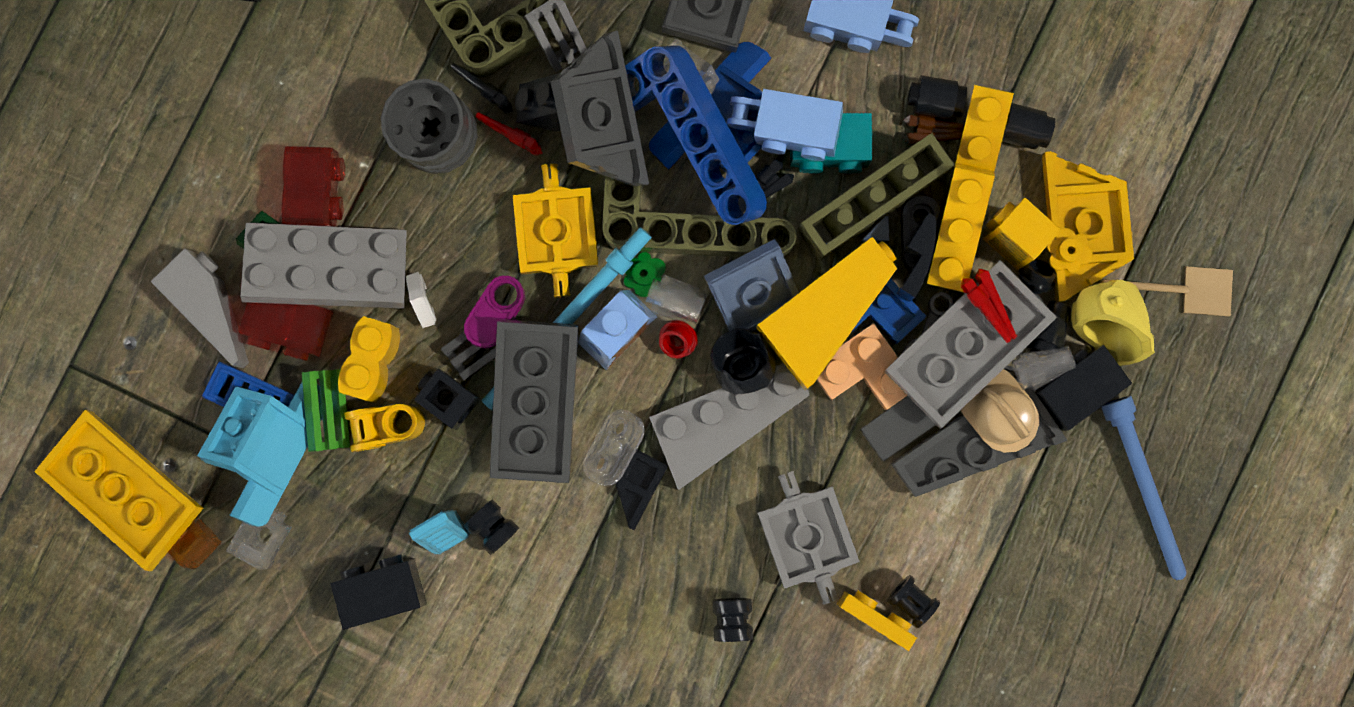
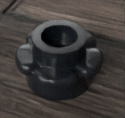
[1019,259,1057,294]

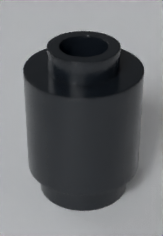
[907,75,967,120]
[1002,103,1055,150]

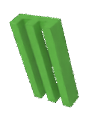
[302,369,350,452]

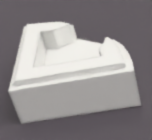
[406,272,436,328]

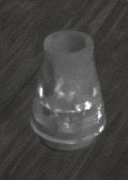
[1012,346,1076,391]

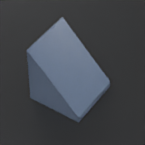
[859,216,889,244]

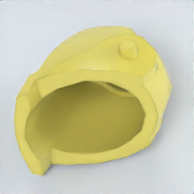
[1071,279,1155,366]

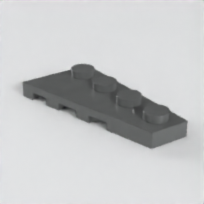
[891,375,1068,497]

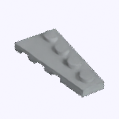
[649,363,810,490]

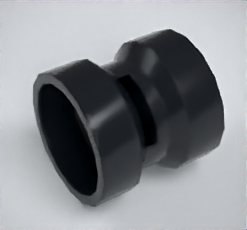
[463,499,519,555]
[712,598,753,642]

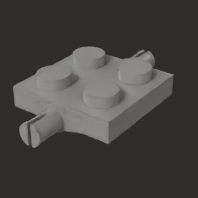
[757,471,860,604]

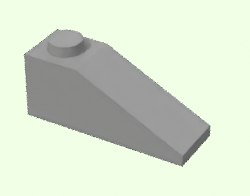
[151,248,249,368]

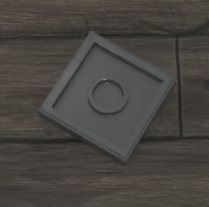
[662,0,751,53]

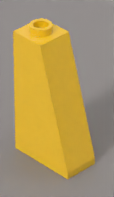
[757,237,897,390]

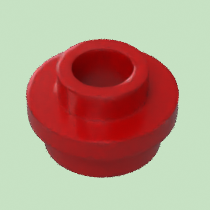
[659,320,698,359]

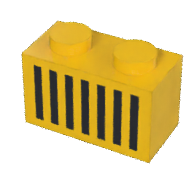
[983,198,1061,270]

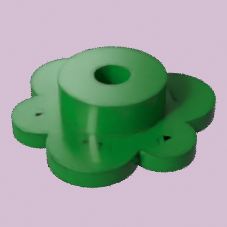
[624,252,666,298]

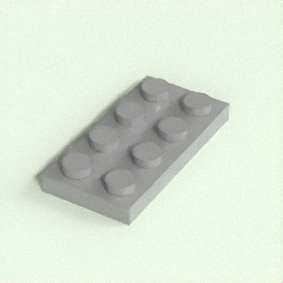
[240,223,407,308]
[884,260,1057,429]

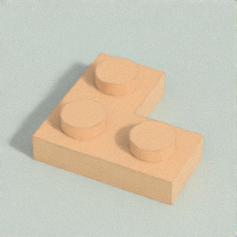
[817,323,907,410]

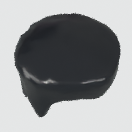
[710,328,777,394]

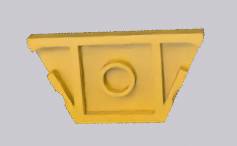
[1042,151,1134,302]

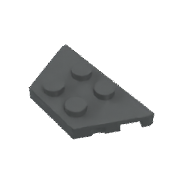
[551,31,649,186]

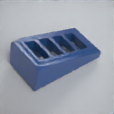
[202,362,294,407]

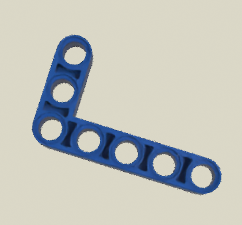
[625,46,767,225]

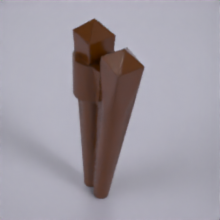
[902,115,965,144]

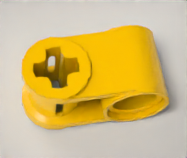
[344,404,425,452]

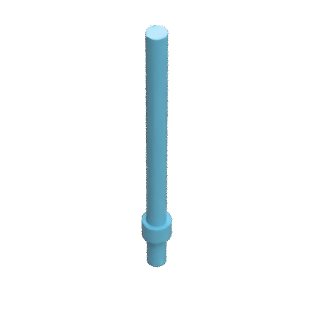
[482,227,652,410]

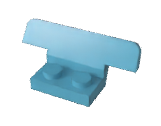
[197,382,323,527]

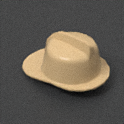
[961,369,1039,453]

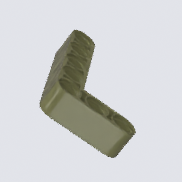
[423,0,564,77]
[603,176,797,257]

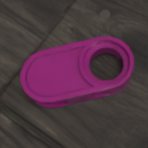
[464,276,525,348]

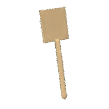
[1100,266,1233,317]

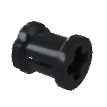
[887,575,940,628]

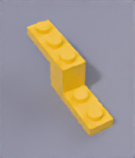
[927,84,1014,292]

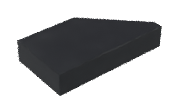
[615,447,668,530]

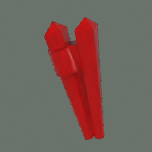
[475,112,543,156]
[961,269,1017,343]

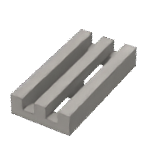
[525,0,587,72]

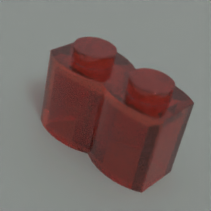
[282,146,345,227]
[238,302,333,361]

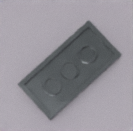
[490,319,579,483]

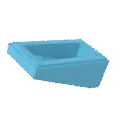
[409,510,469,554]

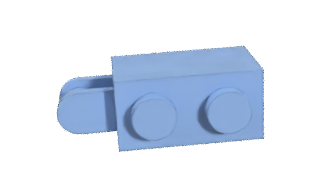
[803,0,919,53]
[726,89,843,161]

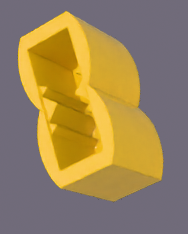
[338,316,400,403]

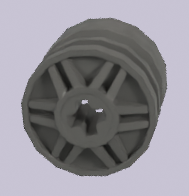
[381,79,478,174]

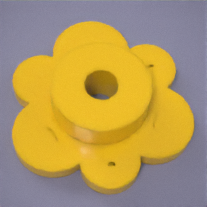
[1047,228,1093,273]

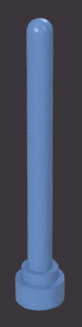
[1101,395,1186,580]

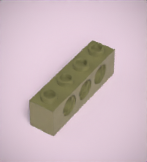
[798,133,955,261]

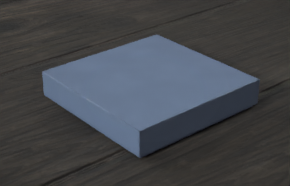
[704,239,799,332]

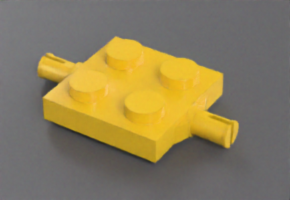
[513,164,599,298]

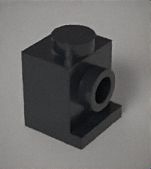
[414,368,481,430]

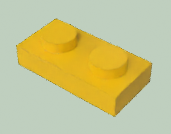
[837,590,917,651]

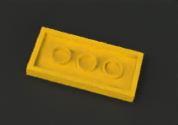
[34,409,203,571]

